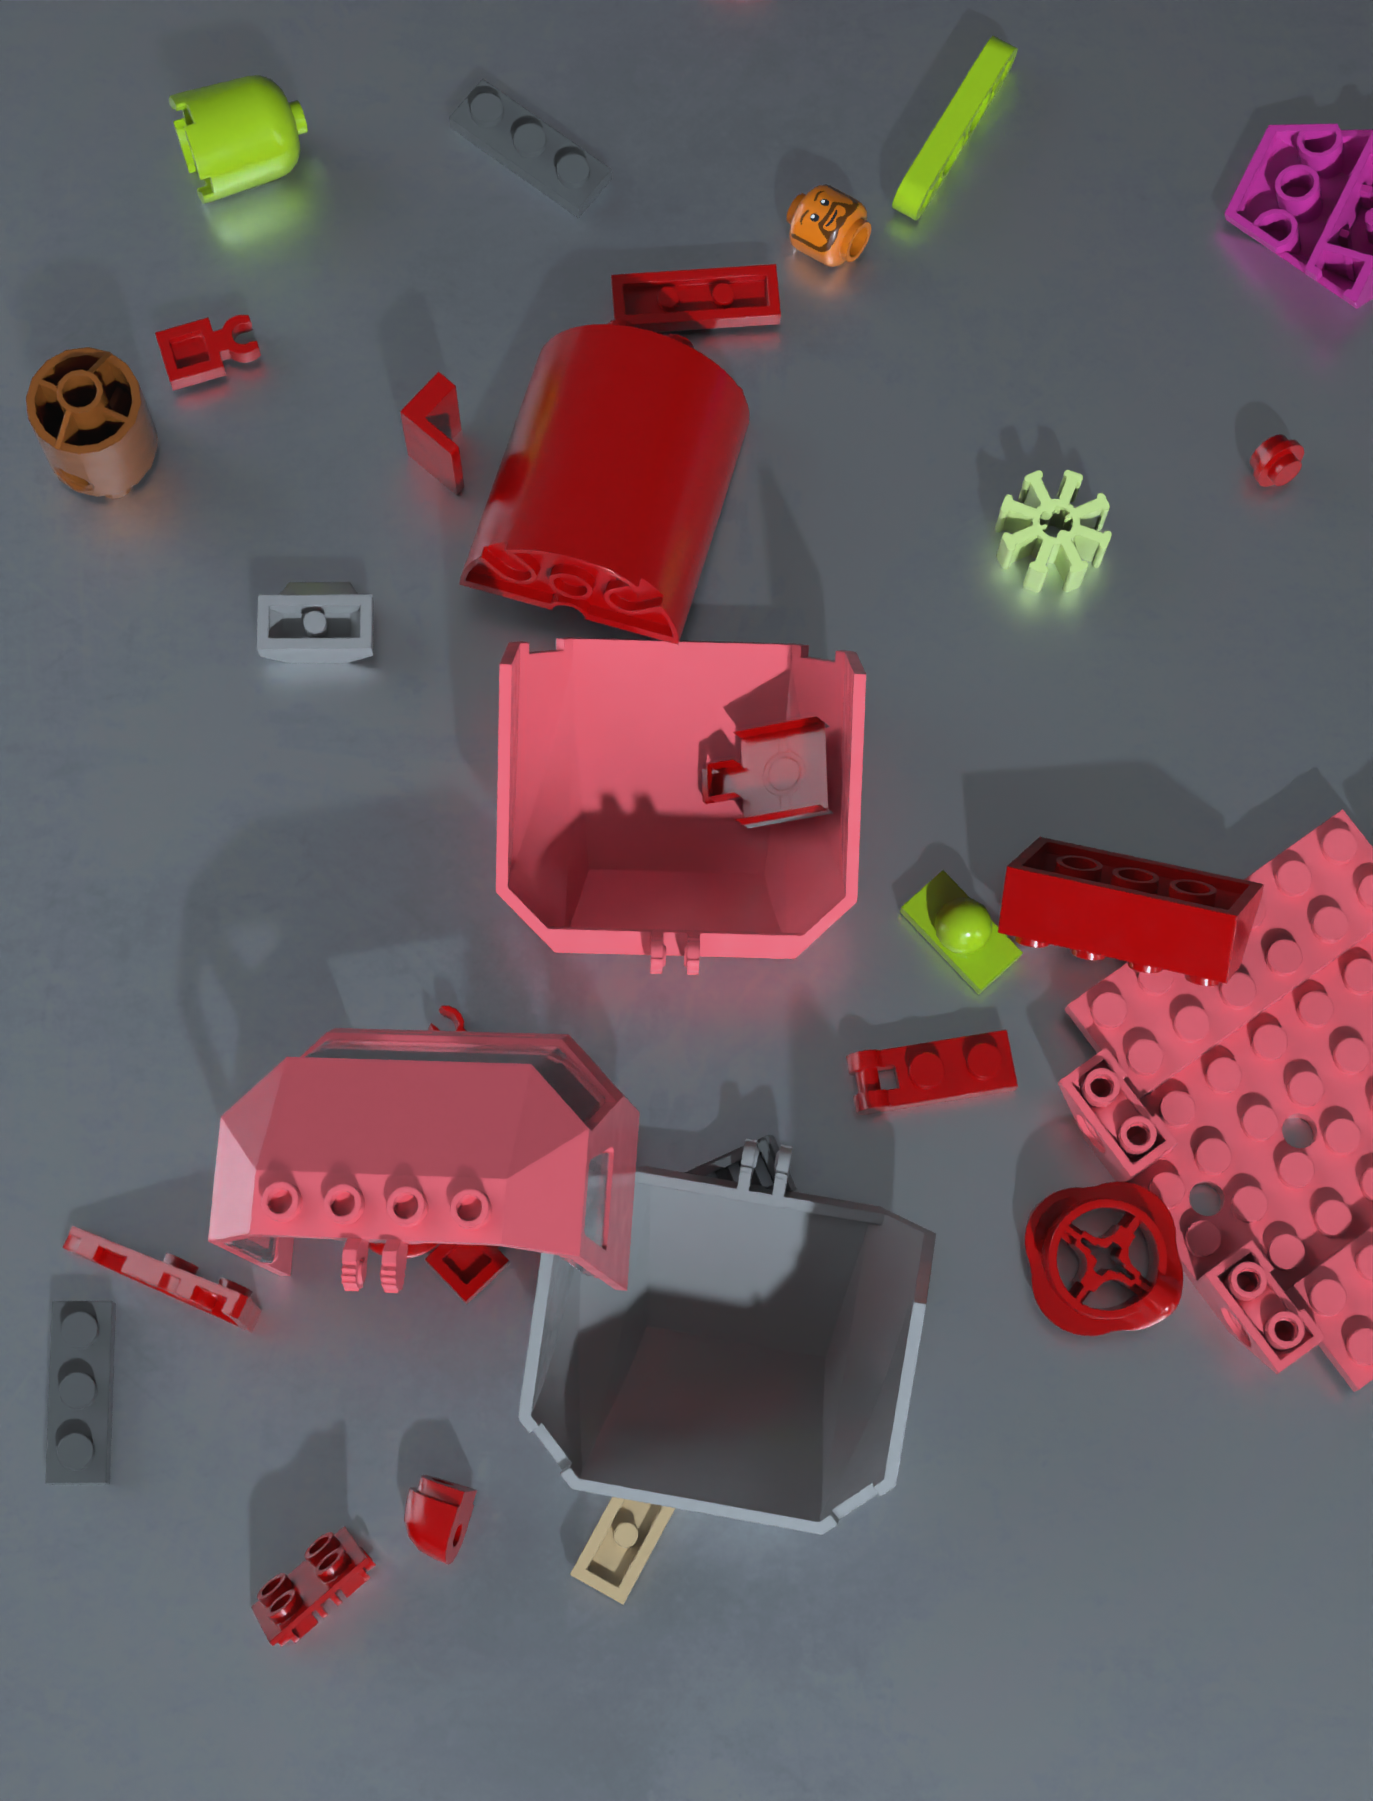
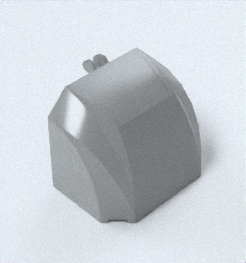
[518,1138,936,1535]

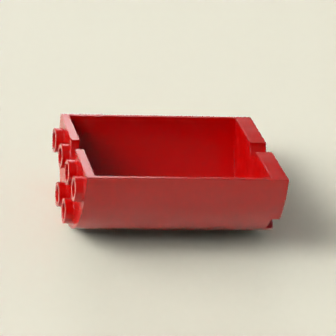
[459,319,750,645]

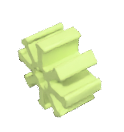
[995,470,1112,593]

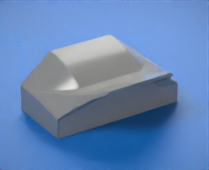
[257,582,374,663]

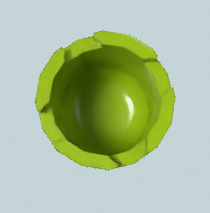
[169,75,308,204]

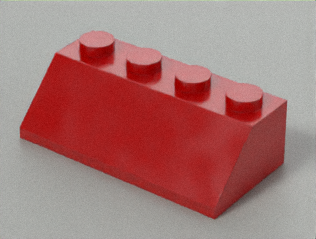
[998,837,1264,986]

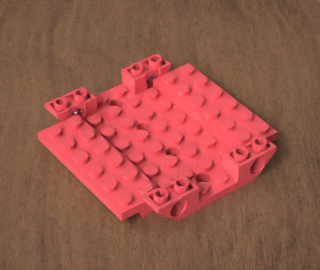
[1058,809,1373,1392]

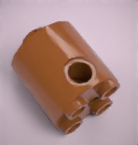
[26,347,158,499]

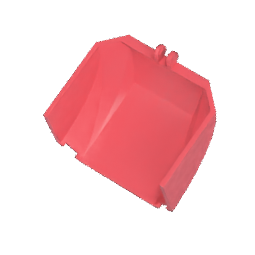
[496,637,866,975]

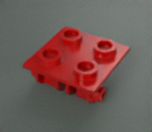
[251,1526,376,1647]

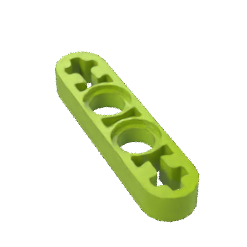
[892,36,1018,221]

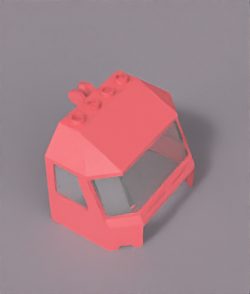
[208,1028,640,1293]

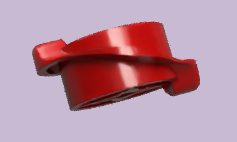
[1025,1181,1183,1336]

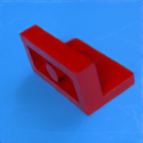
[400,371,465,495]

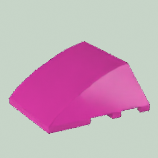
[1224,124,1373,309]

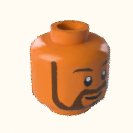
[786,184,871,267]

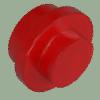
[1250,434,1304,487]

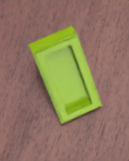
[900,870,1023,995]

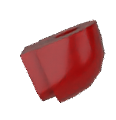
[404,1475,477,1565]

